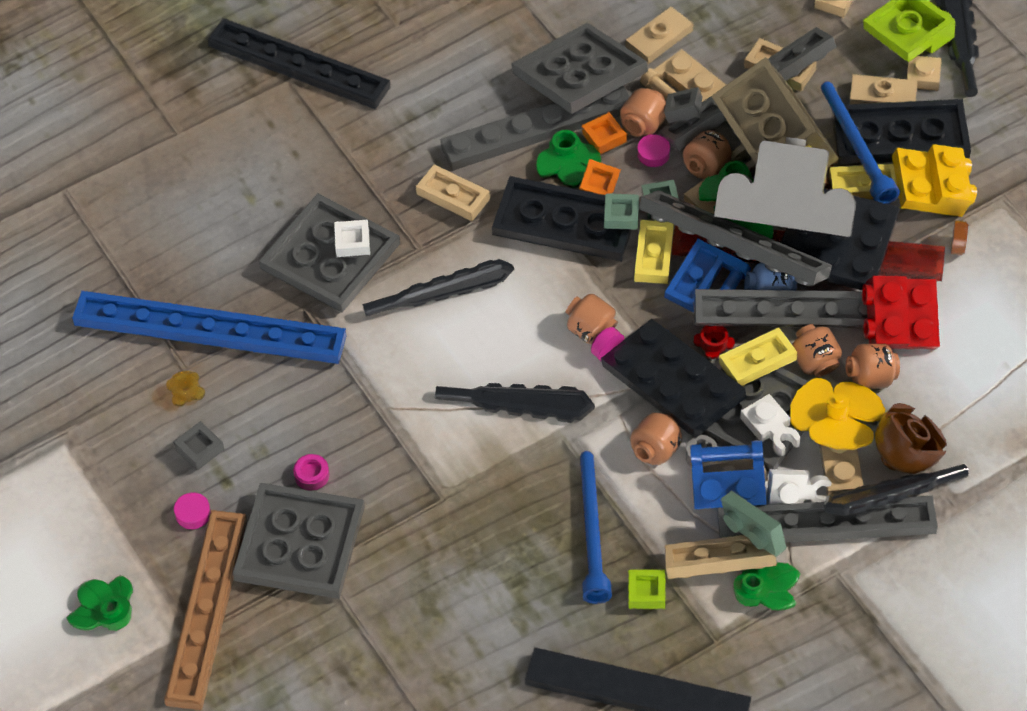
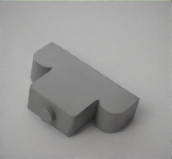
[714,137,856,237]

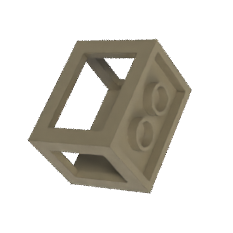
[711,57,839,177]

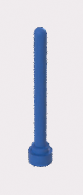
[821,81,900,204]
[580,451,612,604]

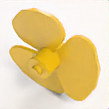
[790,378,886,450]

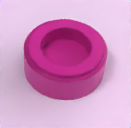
[637,134,670,167]
[591,327,625,362]
[293,454,330,491]
[174,492,211,529]

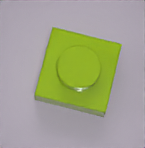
[628,570,665,609]

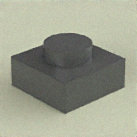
[664,87,703,123]
[174,421,224,470]

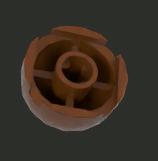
[875,403,947,474]

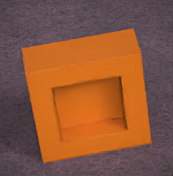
[582,112,627,155]
[579,159,621,195]

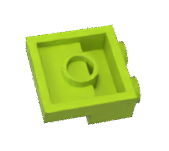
[863,0,955,62]

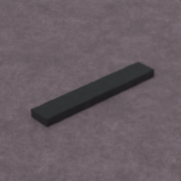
[207,18,391,110]
[525,647,752,711]

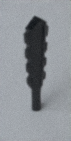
[935,0,979,97]
[362,259,515,317]
[435,383,595,423]
[824,464,969,516]

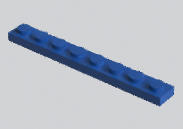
[72,291,347,364]

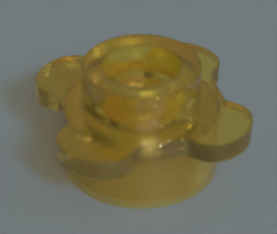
[166,371,205,407]

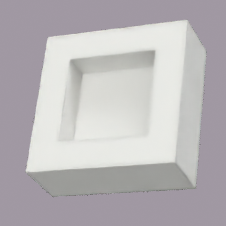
[334,220,370,257]

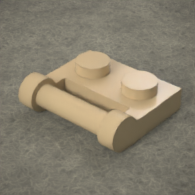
[640,49,726,102]

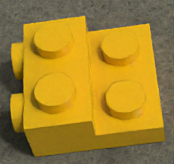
[892,144,977,217]

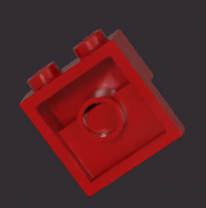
[862,276,940,349]

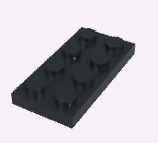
[832,99,971,164]
[492,176,632,262]
[601,319,747,438]

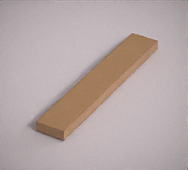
[164,510,247,710]

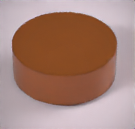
[951,220,968,255]

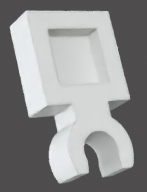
[740,394,800,457]
[766,469,831,505]

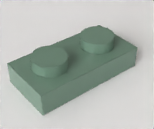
[721,491,787,557]

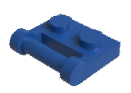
[664,239,751,313]
[690,440,767,510]

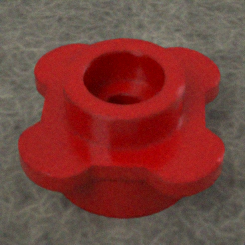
[693,326,735,359]

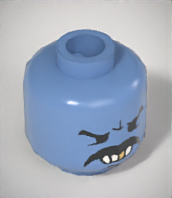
[744,262,797,291]

